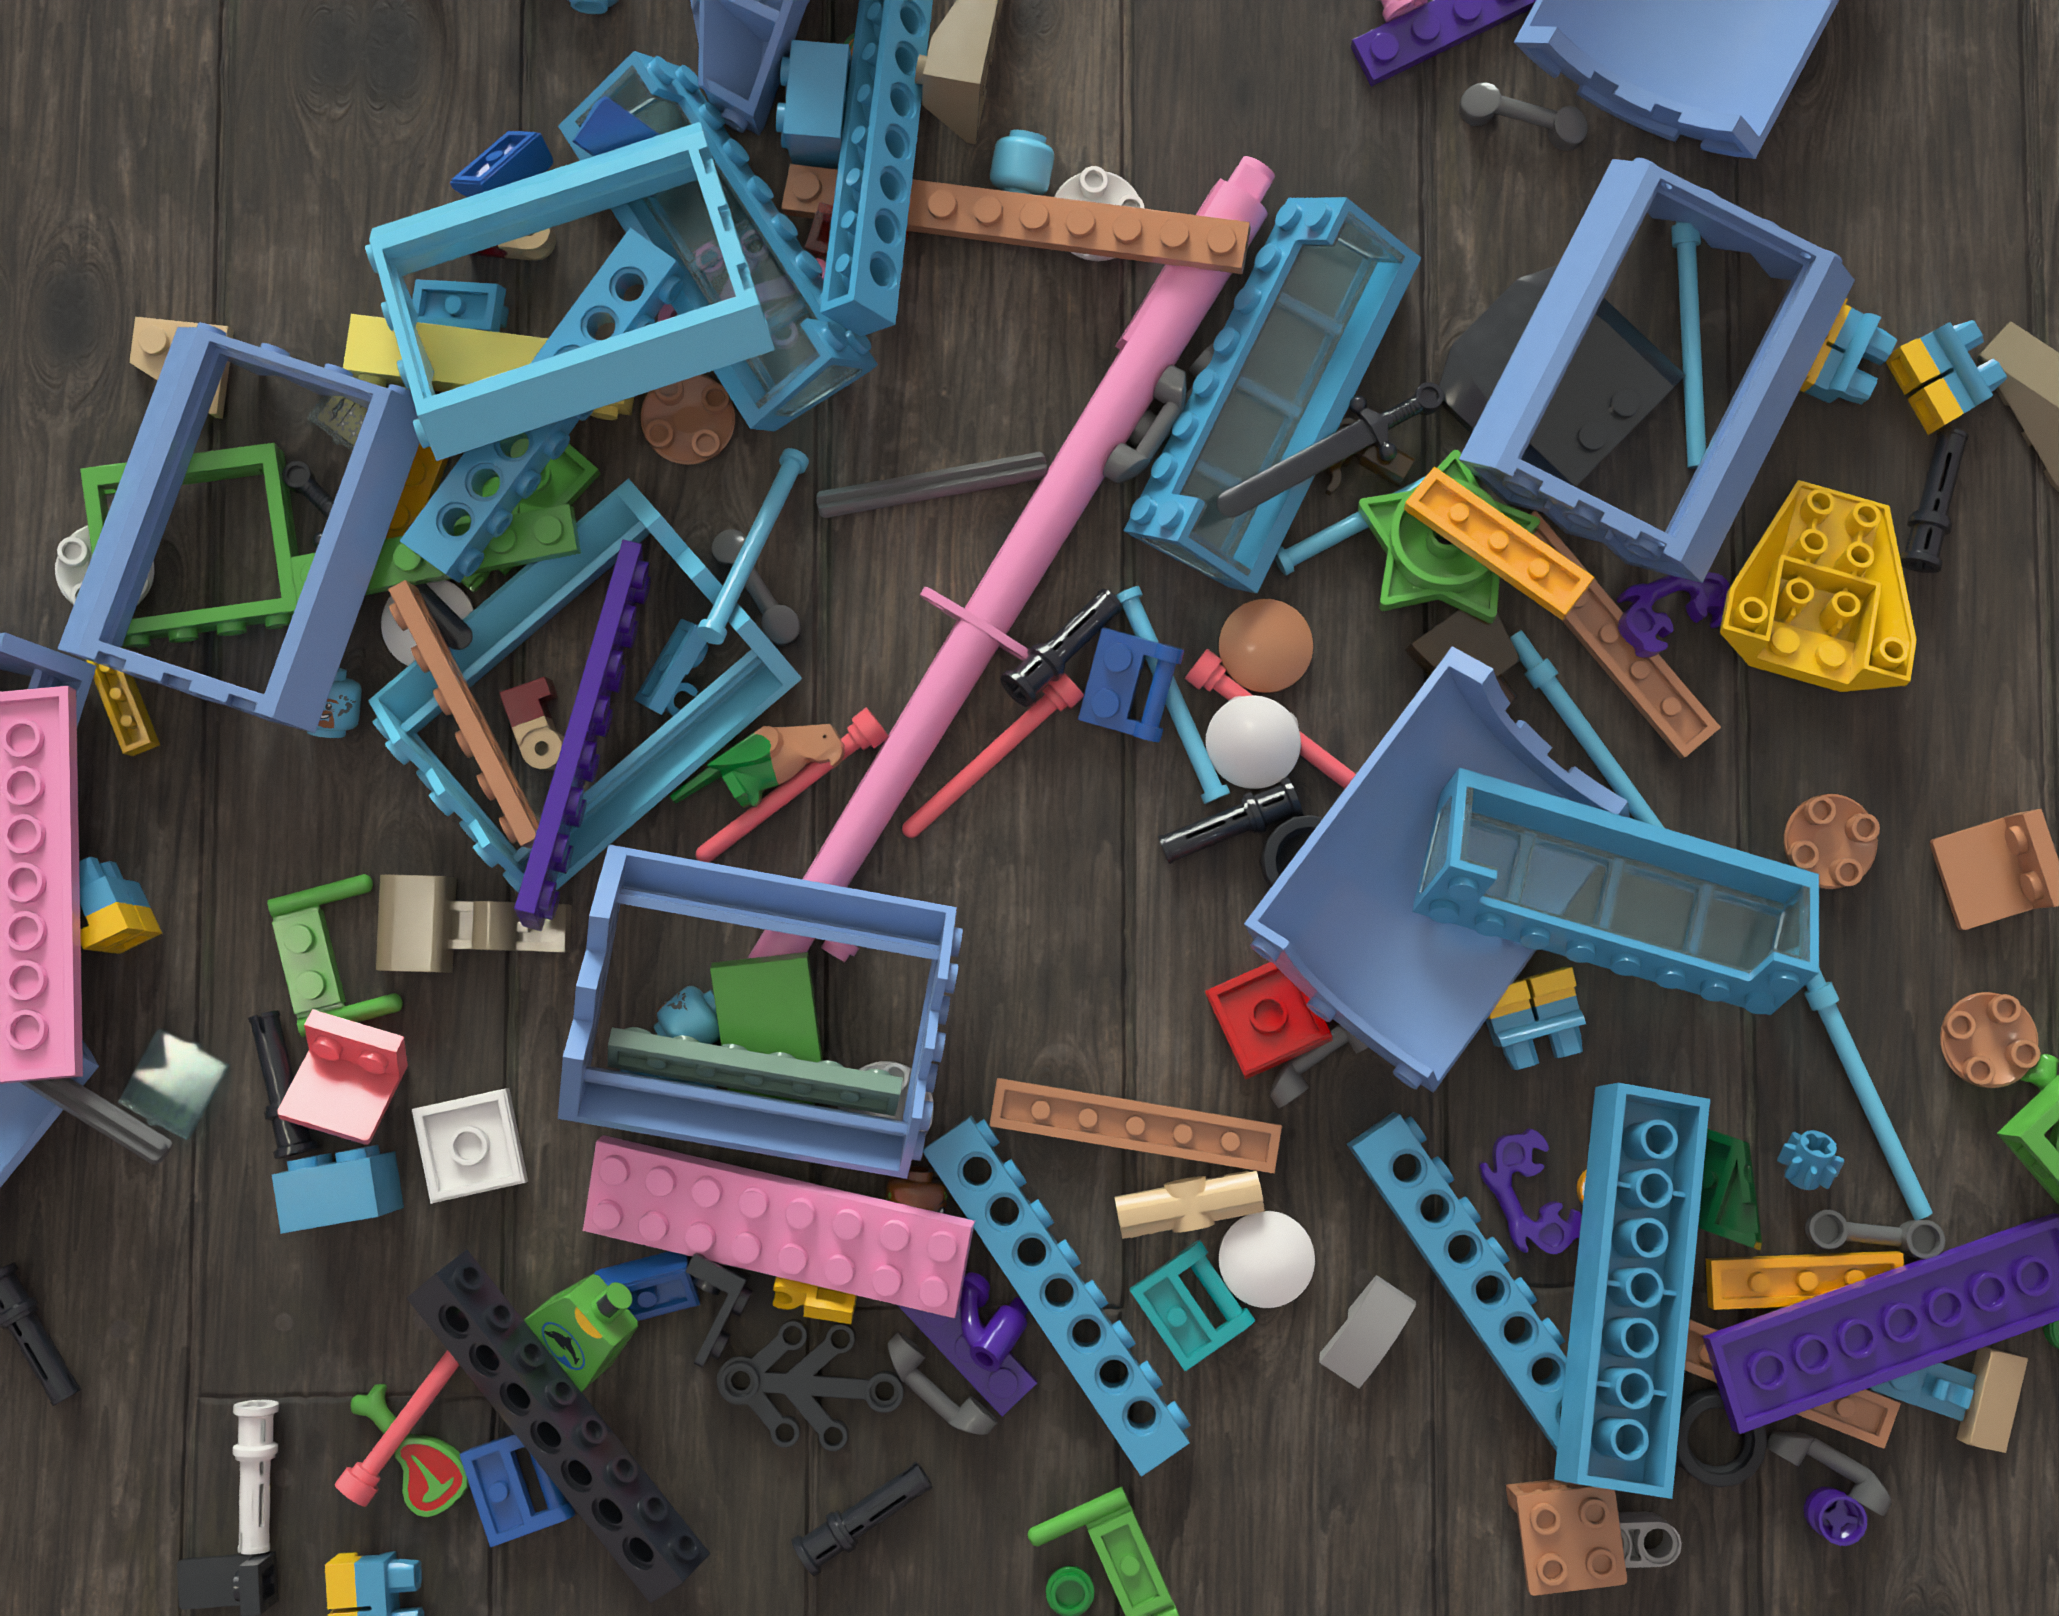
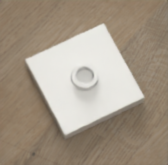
[412,1088,528,1204]

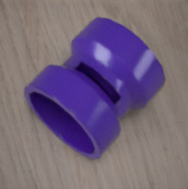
[1804,1486,1867,1546]

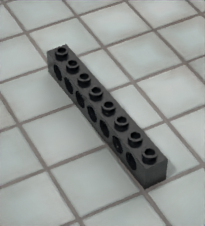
[407,1249,710,1604]

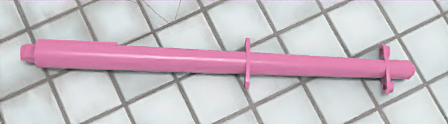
[747,156,1275,962]

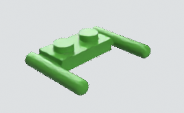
[268,874,403,1037]
[1028,1486,1180,1616]

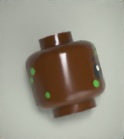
[885,1166,948,1214]

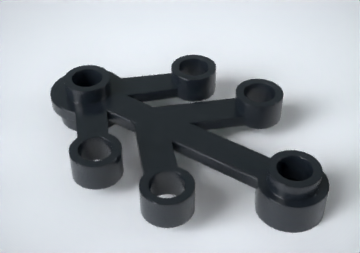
[717,1319,904,1451]

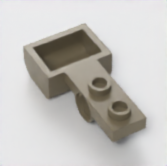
[376,875,572,973]

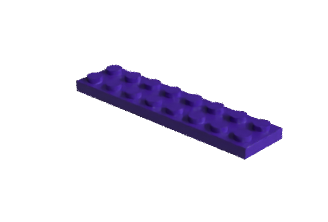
[514,539,651,931]
[1702,1213,2059,1434]

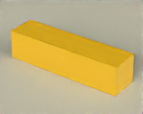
[86,660,160,756]

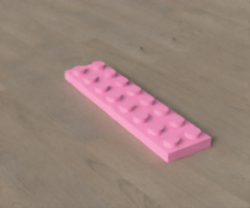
[0,686,83,1084]
[583,1135,975,1318]

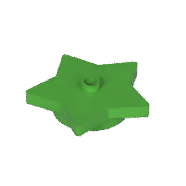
[1358,450,1540,623]

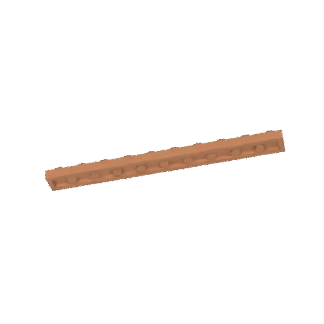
[781,164,1251,274]

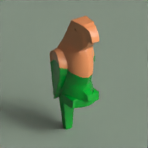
[670,724,845,808]

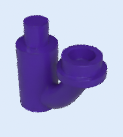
[960,1272,1029,1372]

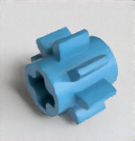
[1777,1130,1844,1190]

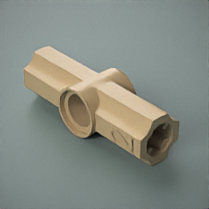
[1114,1170,1265,1239]

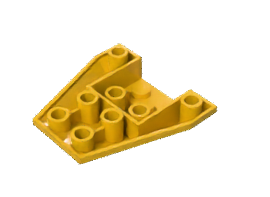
[1720,480,1916,692]

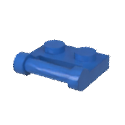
[1078,628,1185,742]
[459,1433,576,1548]

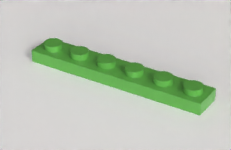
[290,504,581,603]

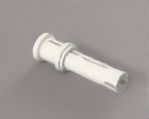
[233,1400,279,1555]

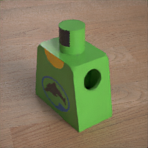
[524,1274,638,1392]

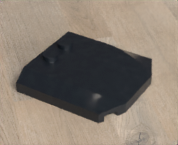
[1438,265,1685,487]

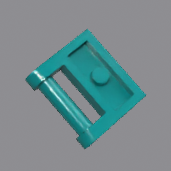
[1129,1240,1255,1371]

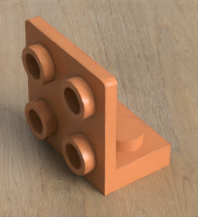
[1930,809,2059,930]
[1506,1479,1627,1596]

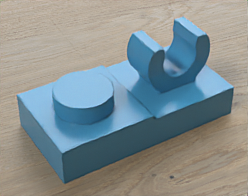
[412,279,509,332]
[634,619,708,716]
[1868,1363,1977,1421]

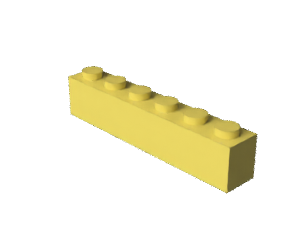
[343,314,634,420]

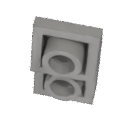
[1319,1275,1416,1389]

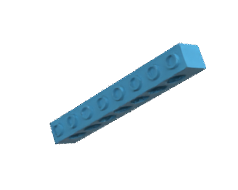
[820,0,933,337]
[400,228,686,583]
[1347,1112,1567,1453]
[923,1115,1191,1477]

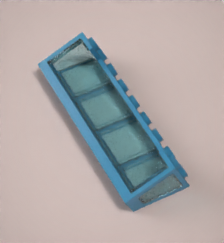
[558,51,878,431]
[1124,197,1421,593]
[1412,767,1819,1015]

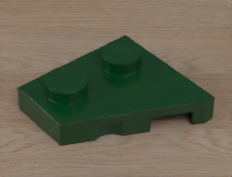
[1698,1128,1762,1250]

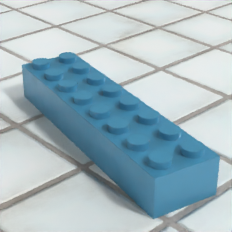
[1554,1083,1710,1499]

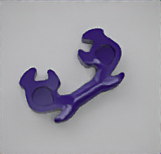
[1617,572,1730,658]
[1479,1128,1582,1254]

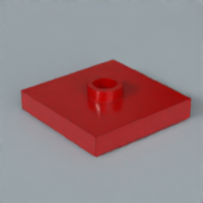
[1205,962,1333,1080]

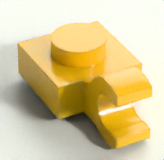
[773,1276,858,1324]

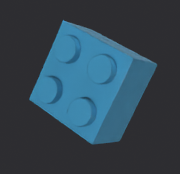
[776,40,852,169]
[272,1145,404,1234]

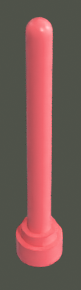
[1184,649,1356,789]
[902,673,1084,838]
[695,707,889,863]
[334,1350,460,1507]

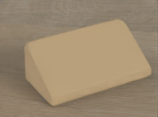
[1956,1347,2028,1453]

